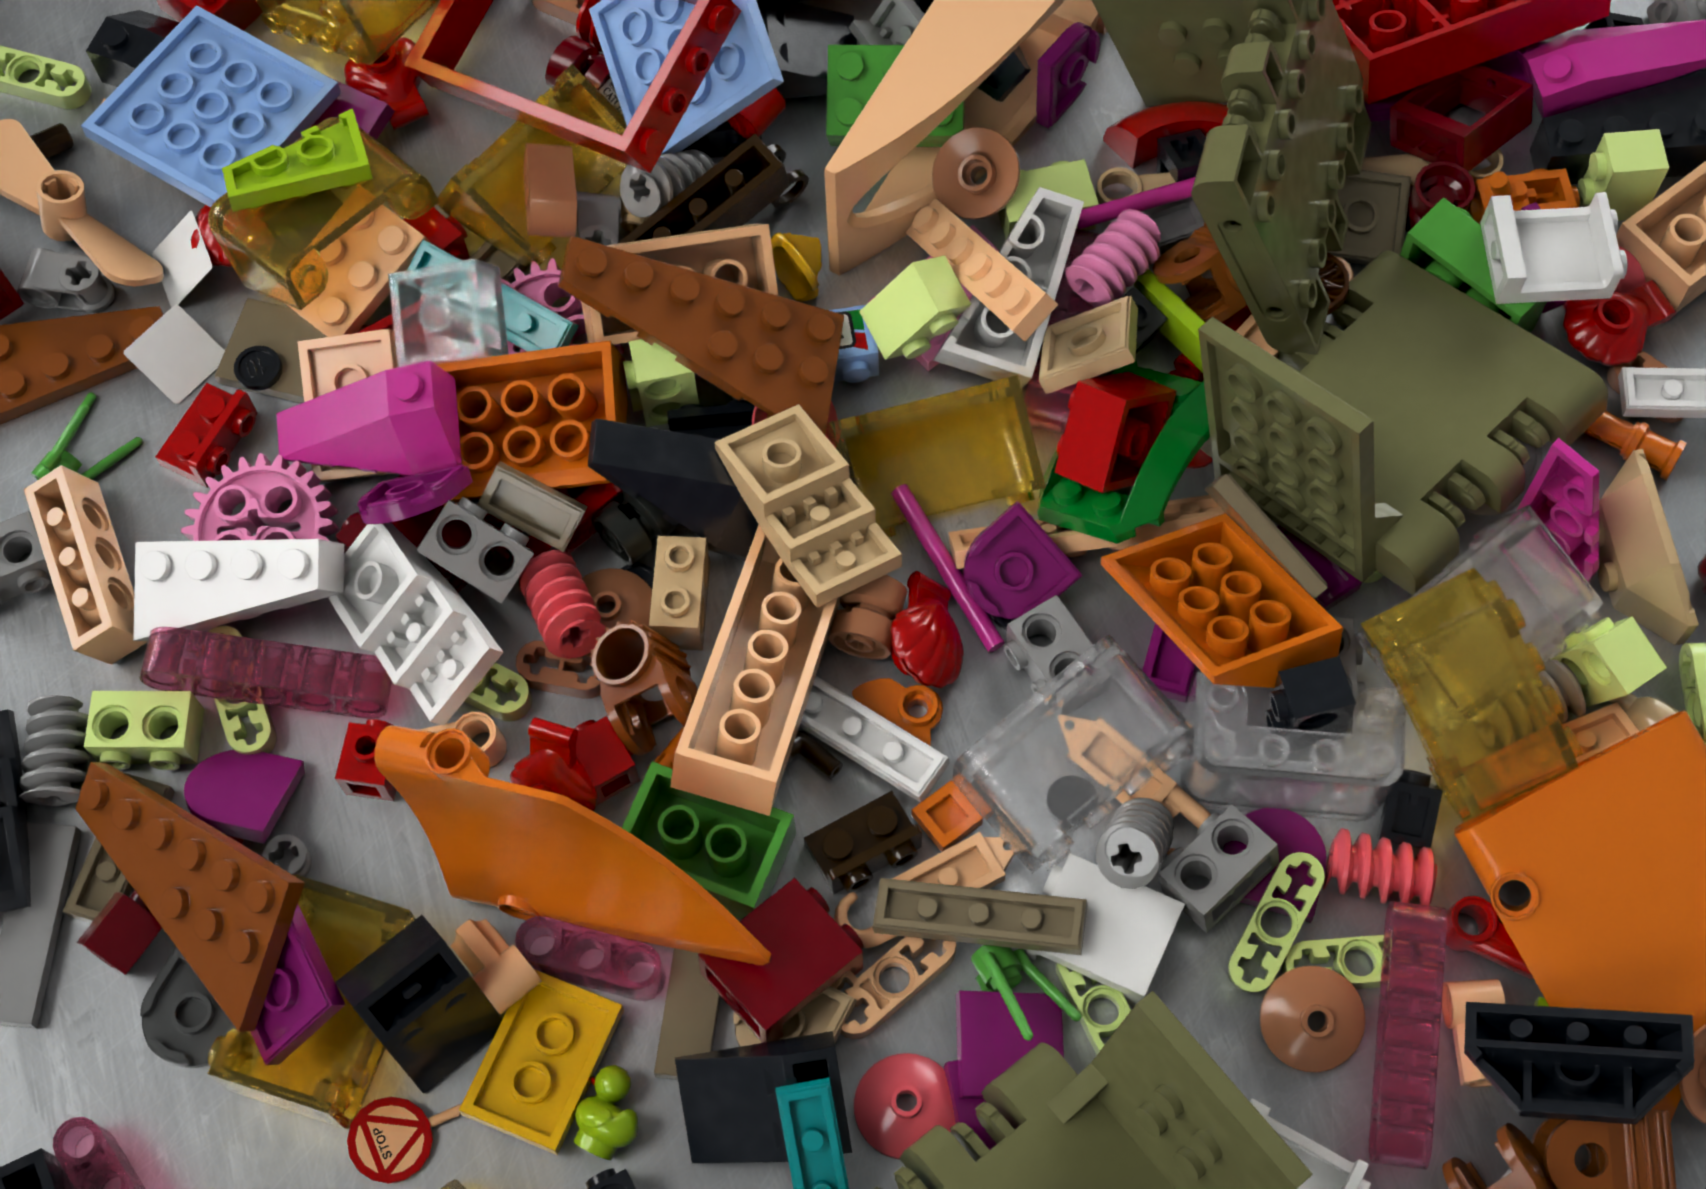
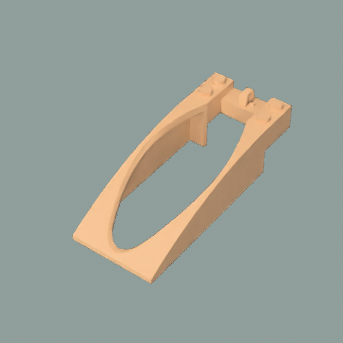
[824,0,1108,276]

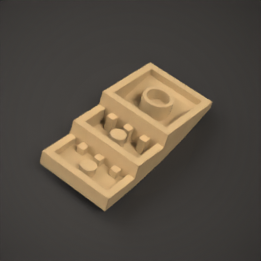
[715,404,902,608]

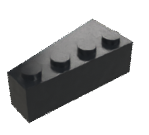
[1530,69,1706,185]

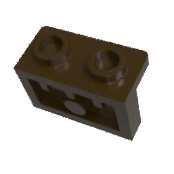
[804,791,922,895]

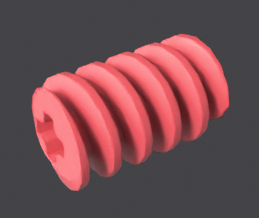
[519,550,606,659]
[1323,828,1437,914]

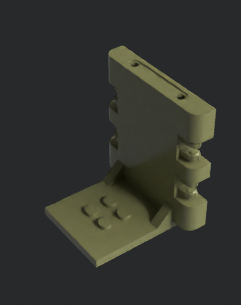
[1092,0,1372,354]
[1198,250,1608,597]
[875,991,1313,1189]

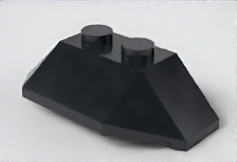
[1464,1002,1695,1124]

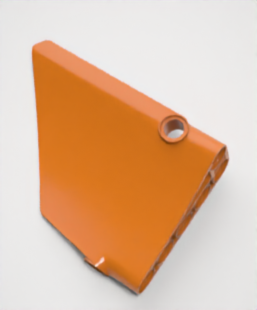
[1454,710,1706,1123]
[374,725,771,965]

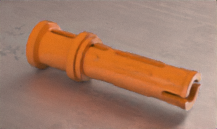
[1584,411,1687,481]

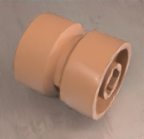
[828,575,908,660]

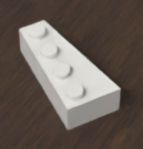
[933,187,1084,389]
[133,539,344,643]

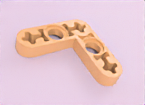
[831,936,957,1039]

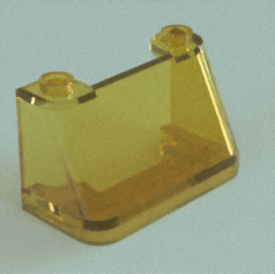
[434,64,628,267]
[208,117,440,310]
[826,375,1046,538]

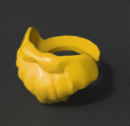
[771,232,822,301]

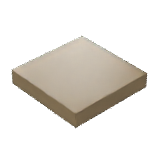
[1039,296,1138,394]

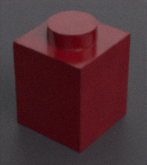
[77,890,162,975]

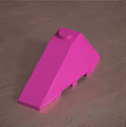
[1515,19,1706,119]
[276,360,462,477]
[1505,438,1599,594]

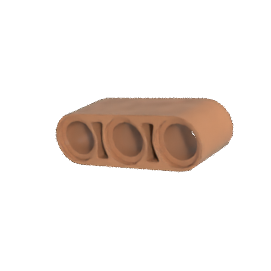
[523,143,577,238]

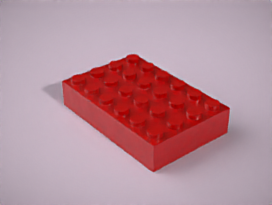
[1332,0,1611,105]

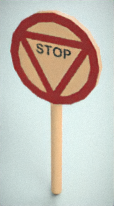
[347,1096,462,1183]

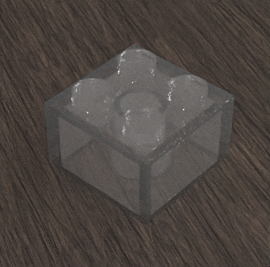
[388,258,509,367]

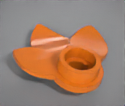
[852,678,943,746]

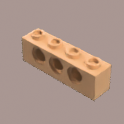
[24,465,147,665]

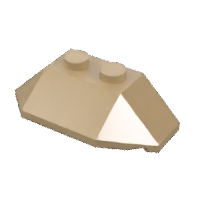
[1598,449,1699,645]

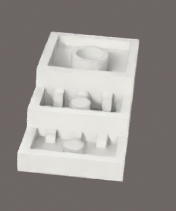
[328,522,503,726]

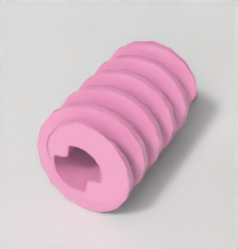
[1065,209,1161,308]

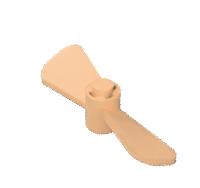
[0,119,164,287]

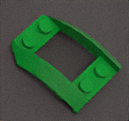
[1037,358,1210,544]

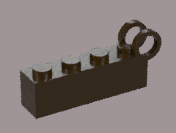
[617,133,809,244]

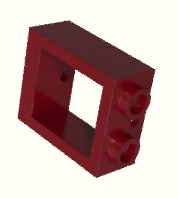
[1390,64,1533,172]

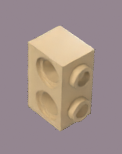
[649,536,711,650]

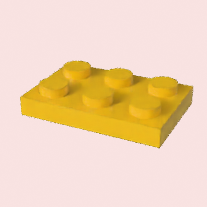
[459,969,624,1155]

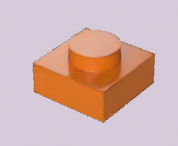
[912,780,983,852]

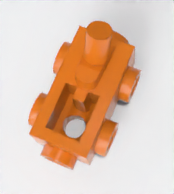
[1468,168,1580,224]

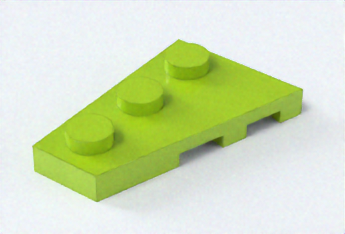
[222,108,373,212]

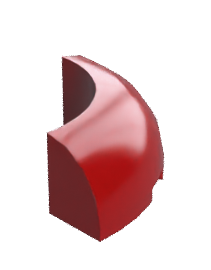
[1103,101,1228,169]

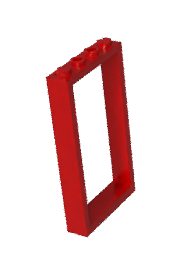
[404,0,741,173]

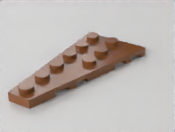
[558,235,844,436]
[0,306,164,425]
[75,762,305,1032]

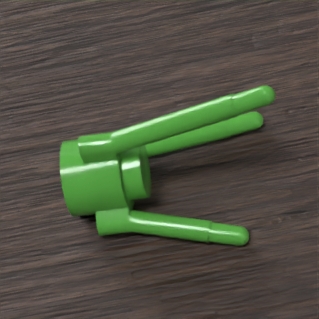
[31,392,143,480]
[971,945,1082,1041]

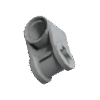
[575,191,621,245]
[17,248,115,313]

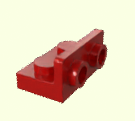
[155,383,258,488]

